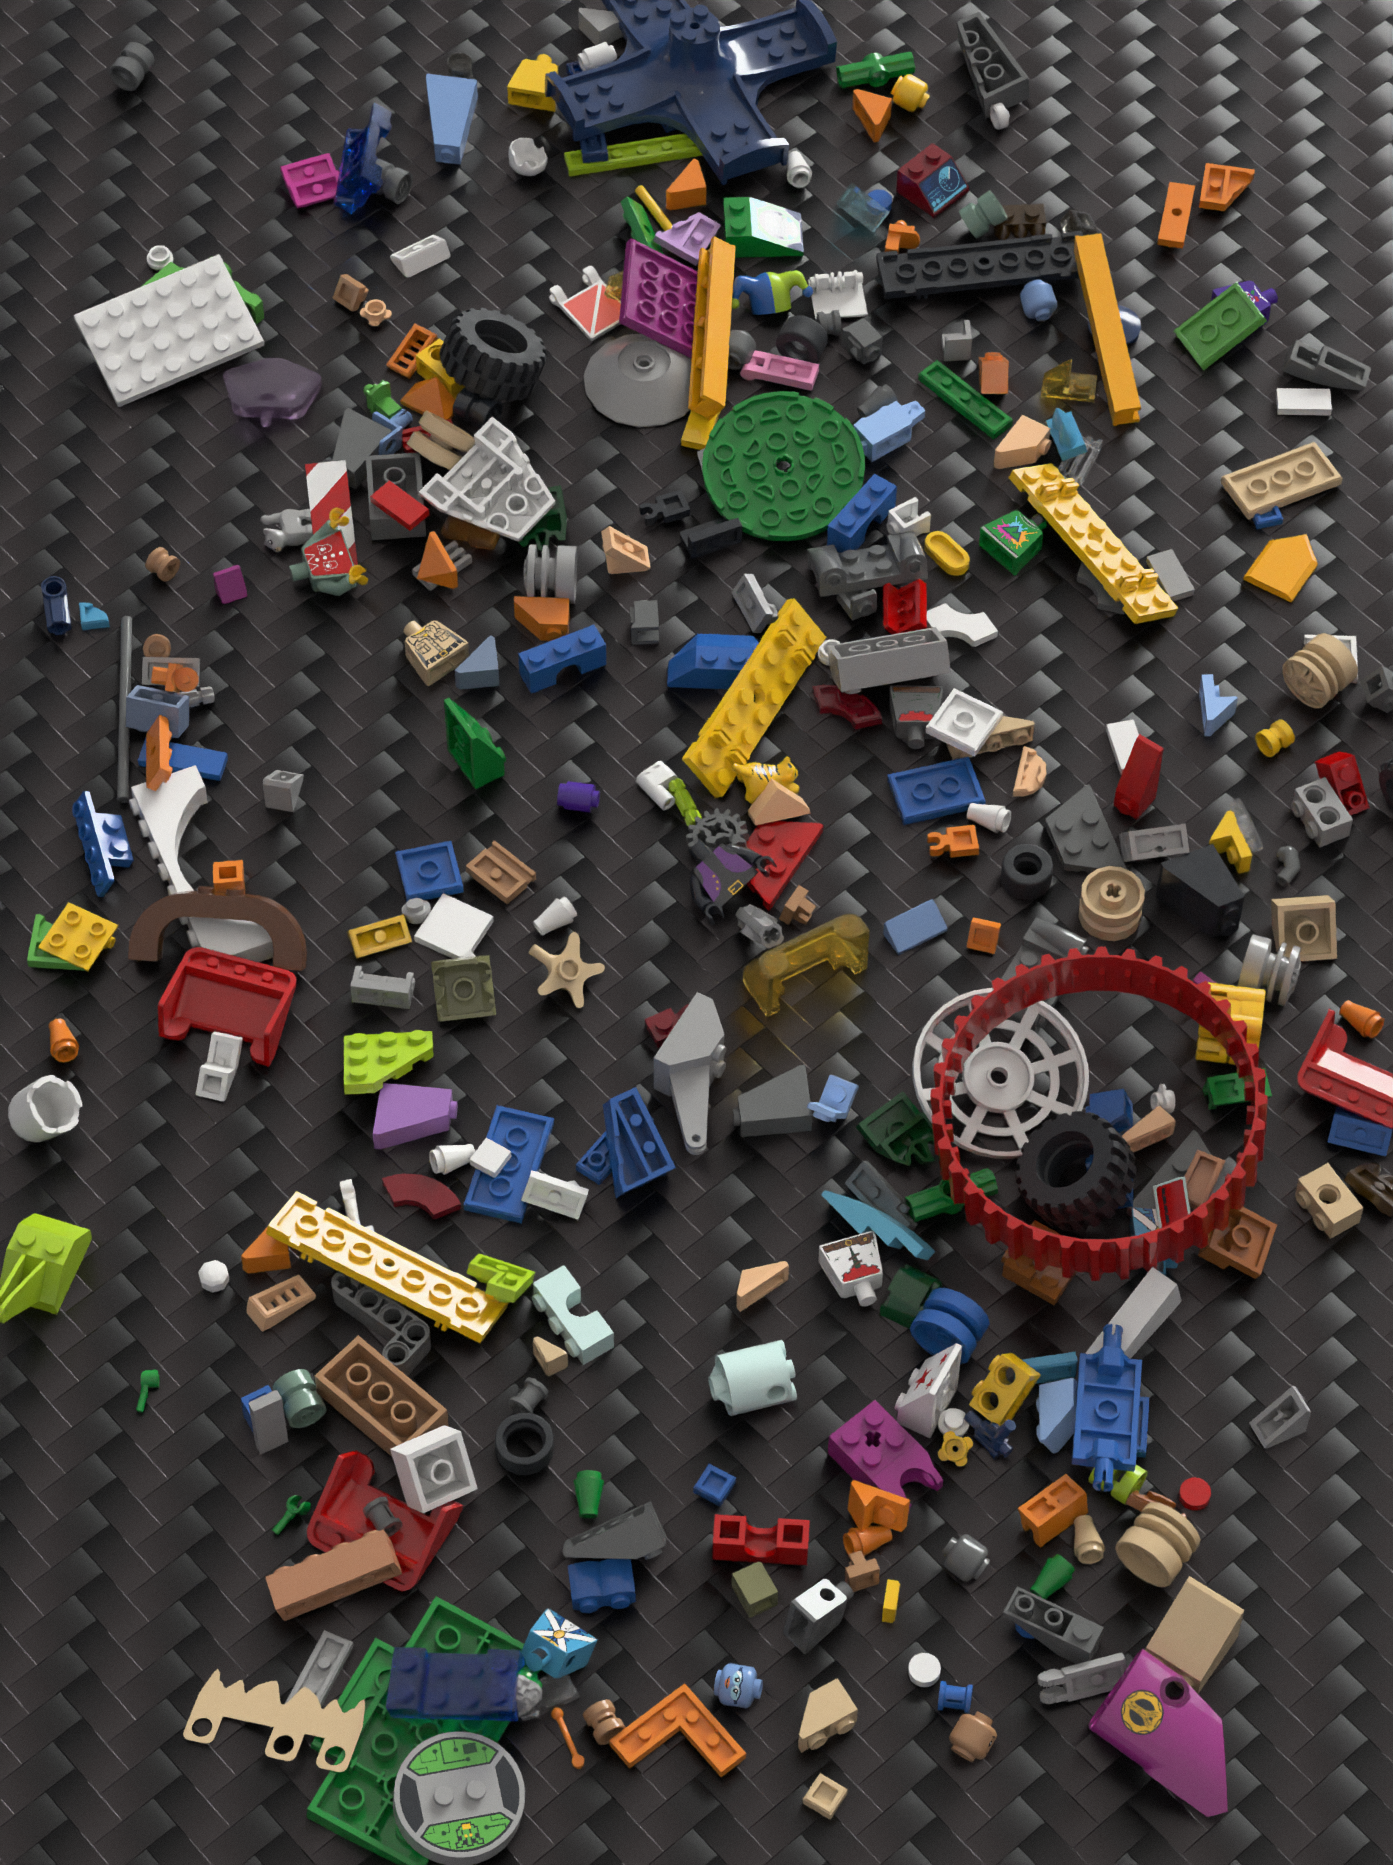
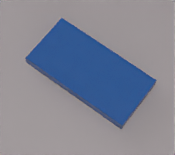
[463,1105,554,1224]

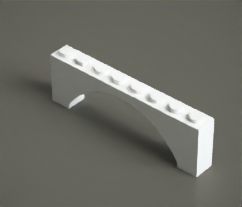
[129,765,274,962]

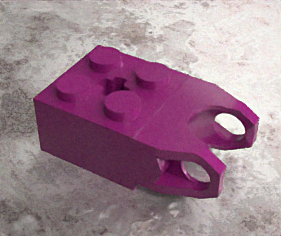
[828,1400,943,1514]

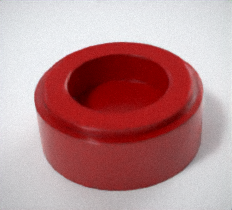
[1179,1478,1211,1511]

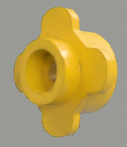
[938,1431,973,1467]

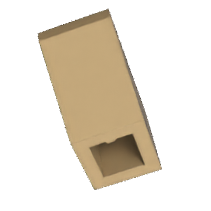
[798,1678,858,1753]

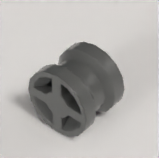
[816,310,842,336]

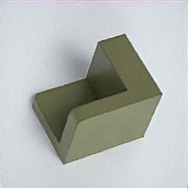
[732,1562,778,1618]

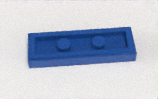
[138,738,228,781]

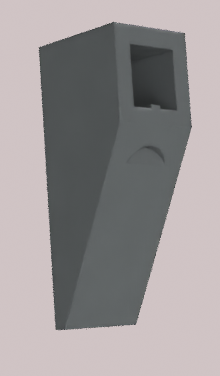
[1003,1586,1104,1664]

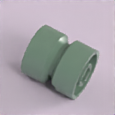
[959,190,1008,239]
[273,1369,326,1428]

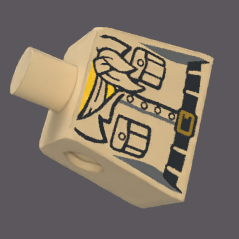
[403,621,469,687]

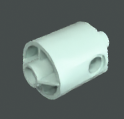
[708,1340,797,1416]

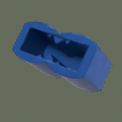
[568,1559,636,1613]

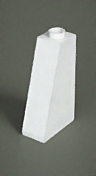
[1085,1267,1182,1359]

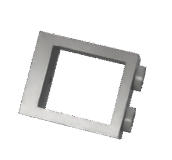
[1119,824,1189,862]

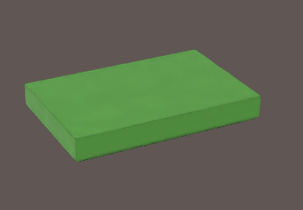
[1174,282,1267,371]

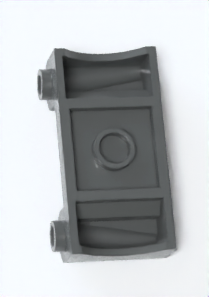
[807,531,928,597]
[1001,918,1090,1034]

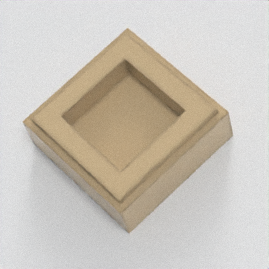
[803,1773,848,1820]

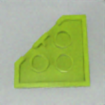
[344,1030,433,1095]

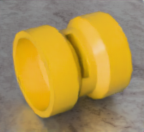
[1255,719,1295,757]

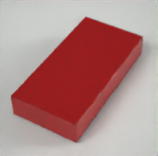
[370,480,429,531]

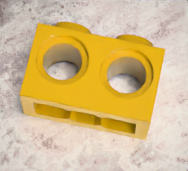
[416,339,465,399]
[969,1353,1041,1426]

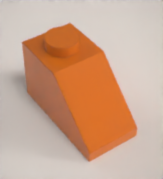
[514,596,570,641]

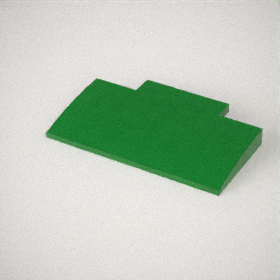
[306,1596,541,1865]

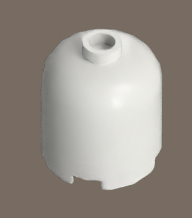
[8,1075,82,1142]

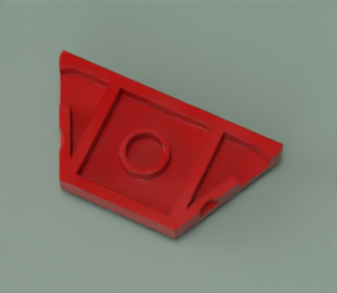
[746,821,824,910]

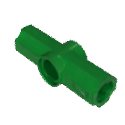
[836,52,915,88]
[905,1168,998,1222]

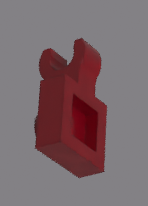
[644,1004,689,1047]

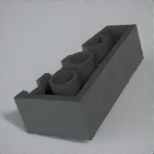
[957,11,1030,119]

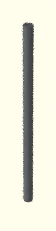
[117,616,132,803]

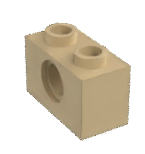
[1295,1163,1363,1239]

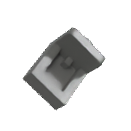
[836,589,877,620]

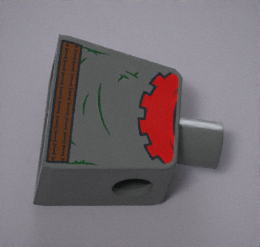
[889,685,943,749]

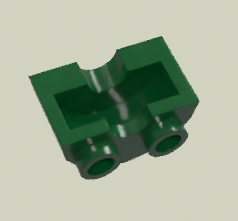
[879,1264,943,1329]

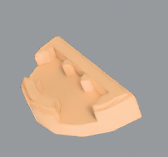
[1013,746,1046,797]

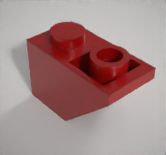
[1315,751,1370,816]

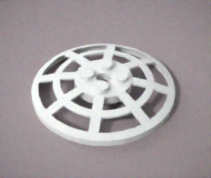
[912,988,1089,1159]

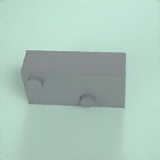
[827,627,951,694]

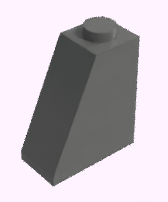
[332,408,393,490]
[732,1065,813,1137]

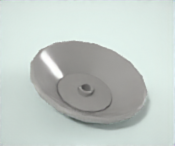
[583,334,691,428]

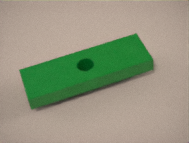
[621,196,664,254]

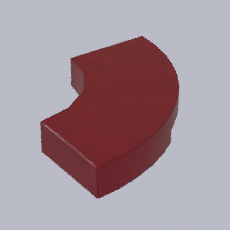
[812,685,882,730]
[382,1174,461,1220]

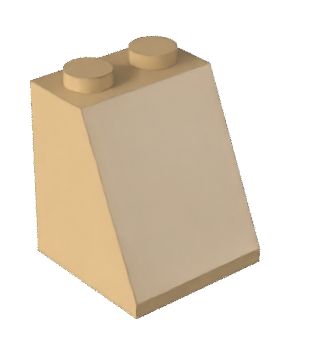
[1145,1576,1244,1694]

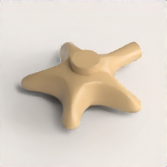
[529,932,605,1008]

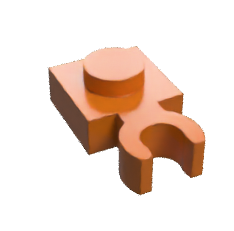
[927,825,979,858]

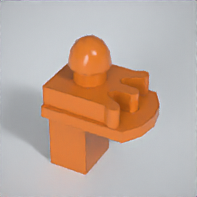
[885,220,920,254]

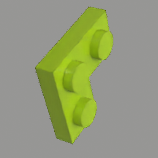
[467,1253,535,1303]

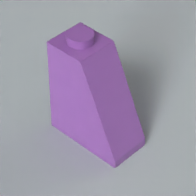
[373,1083,458,1150]

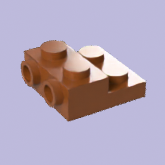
[1198,1207,1277,1279]
[1001,1220,1078,1305]

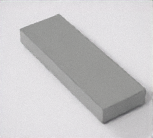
[249,1390,288,1455]
[285,1630,353,1707]

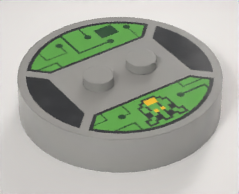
[393,1732,525,1865]

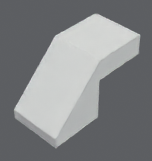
[196,1031,243,1102]

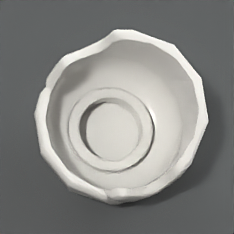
[508,138,548,176]

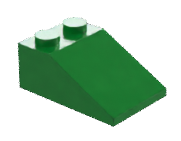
[444,698,506,789]

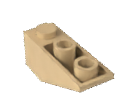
[946,716,1035,760]

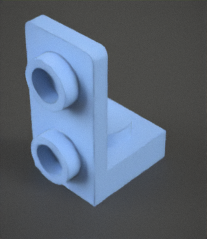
[807,1075,859,1122]

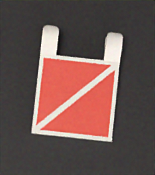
[549,266,621,342]

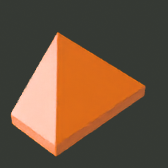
[400,377,455,420]
[417,531,458,589]

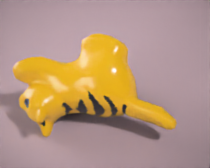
[732,756,799,804]

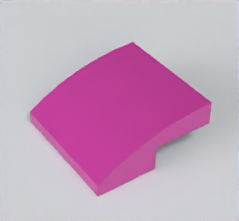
[280,153,347,209]

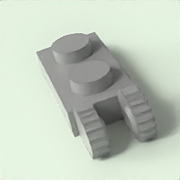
[1037,1652,1127,1704]

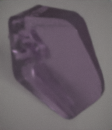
[223,358,322,427]

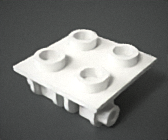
[808,270,868,321]

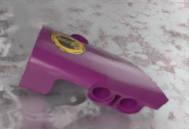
[1089,1649,1228,1817]

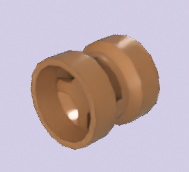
[583,1699,626,1745]

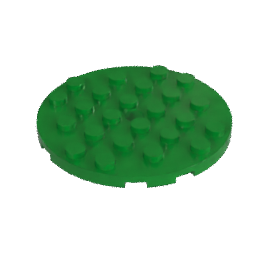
[702,391,865,541]

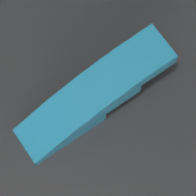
[821,1190,935,1260]

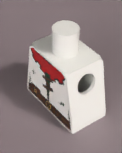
[818,1231,883,1306]

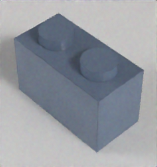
[126,685,189,738]

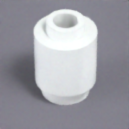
[577,42,617,71]

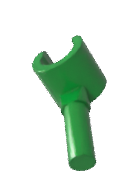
[136,1370,159,1413]
[272,1495,311,1535]

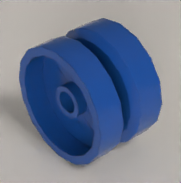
[910,1288,990,1364]

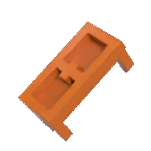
[1018,1474,1088,1548]

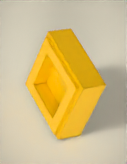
[882,1579,900,1623]

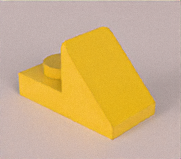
[1209,810,1252,874]

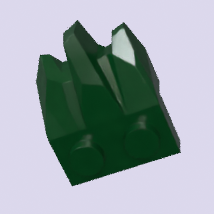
[519,485,567,553]
[856,1091,934,1166]

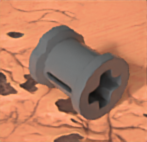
[508,1377,548,1414]
[363,1497,402,1537]

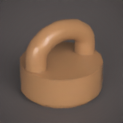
[143,634,171,657]

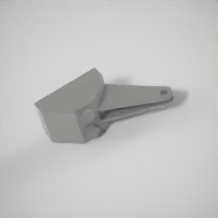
[654,992,727,1155]

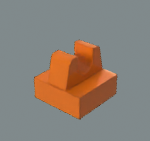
[966,917,1001,954]

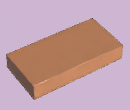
[1184,1150,1225,1210]

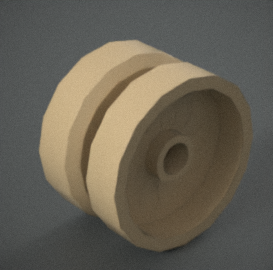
[407,411,475,470]
[1078,866,1145,941]

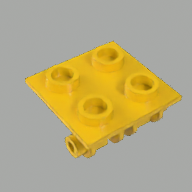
[38,902,118,971]

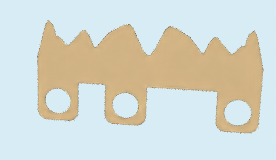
[183,1669,365,1772]

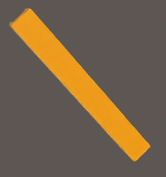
[1074,233,1141,426]
[688,236,736,420]

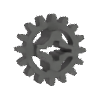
[686,808,749,861]

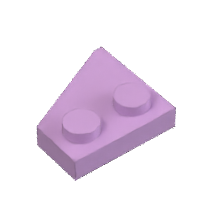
[653,212,721,266]

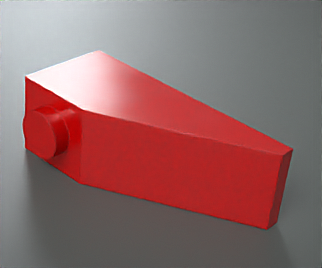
[1114,734,1164,820]

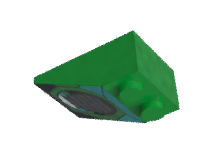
[723,197,804,258]

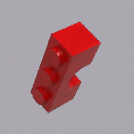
[712,1514,810,1566]

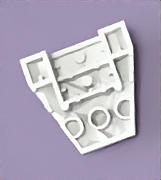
[419,417,555,542]

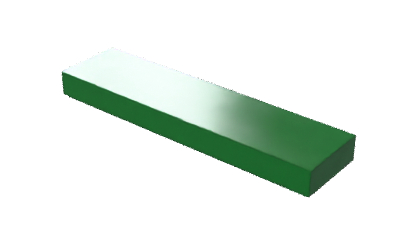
[918,360,1013,440]

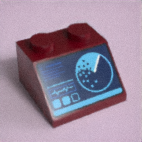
[896,143,969,218]

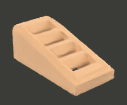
[1122,1106,1176,1153]
[246,1274,316,1332]

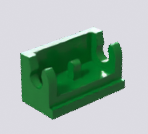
[1203,1068,1272,1110]

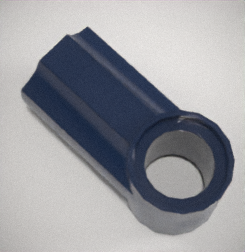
[41,576,72,635]

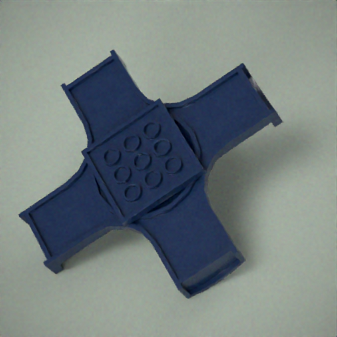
[545,0,837,185]

